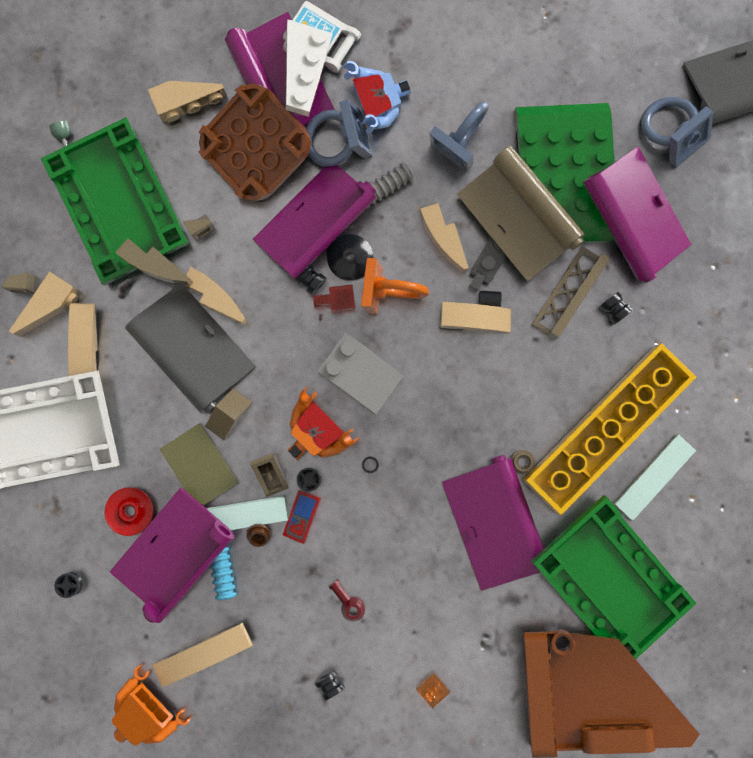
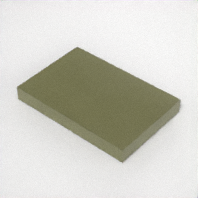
[159,423,239,506]

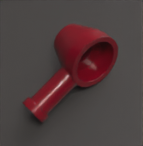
[328,579,365,622]

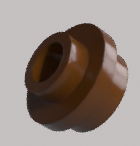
[246,524,271,547]

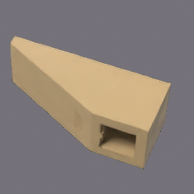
[148,81,227,123]

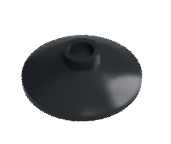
[327,234,374,281]

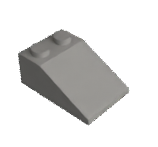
[317,332,404,415]

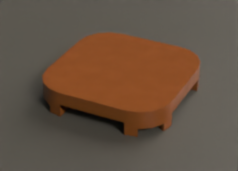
[198,83,311,201]

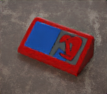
[282,490,321,544]

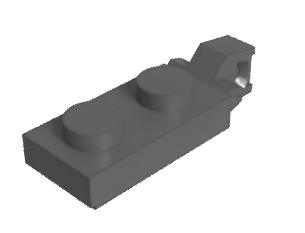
[468,237,506,292]

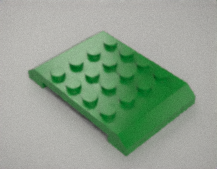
[514,103,616,244]
[41,117,189,286]
[531,495,697,659]

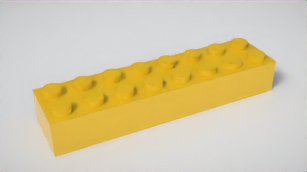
[522,343,696,515]

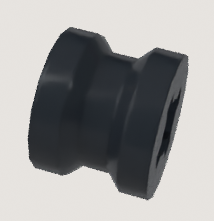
[54,572,84,598]
[314,670,345,701]

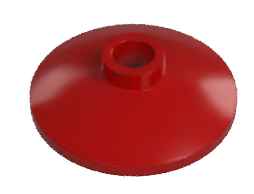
[104,487,153,536]

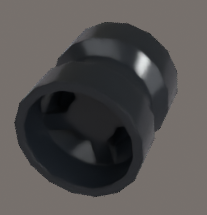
[294,264,327,296]
[600,291,633,325]
[297,468,322,492]

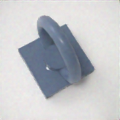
[641,97,713,168]
[306,99,373,166]
[429,101,489,171]

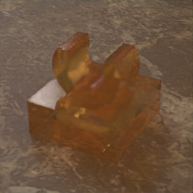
[416,672,450,709]

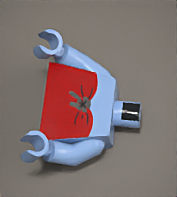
[342,61,411,134]

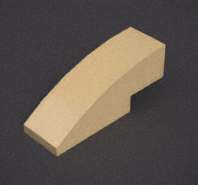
[419,203,469,273]
[184,266,247,325]
[440,302,511,333]

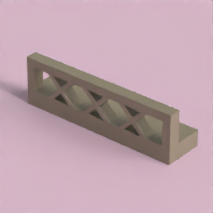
[531,246,610,340]

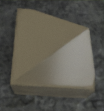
[183,214,215,240]
[2,272,35,294]

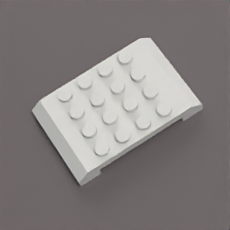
[0,370,120,489]

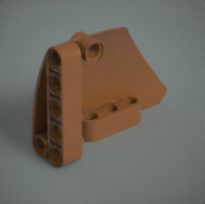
[524,629,700,758]

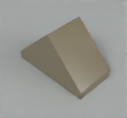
[205,388,253,441]
[250,453,288,497]

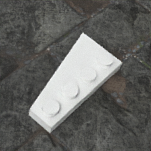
[285,19,333,117]

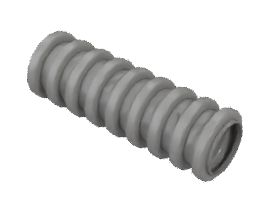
[366,163,413,209]

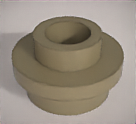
[511,450,535,474]

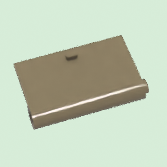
[457,146,585,282]

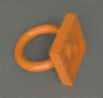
[361,258,429,314]

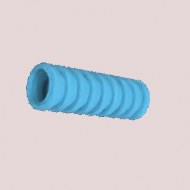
[210,547,237,601]

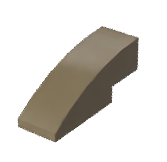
[115,239,193,286]

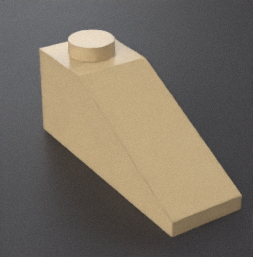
[9,272,80,337]

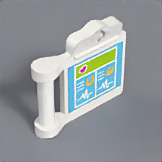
[283,1,361,73]

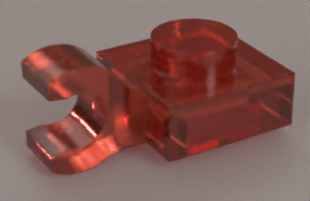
[313,285,355,312]

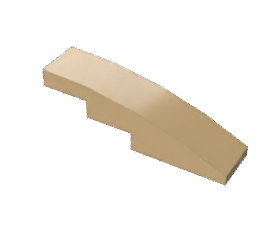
[68,303,98,376]
[152,623,253,687]

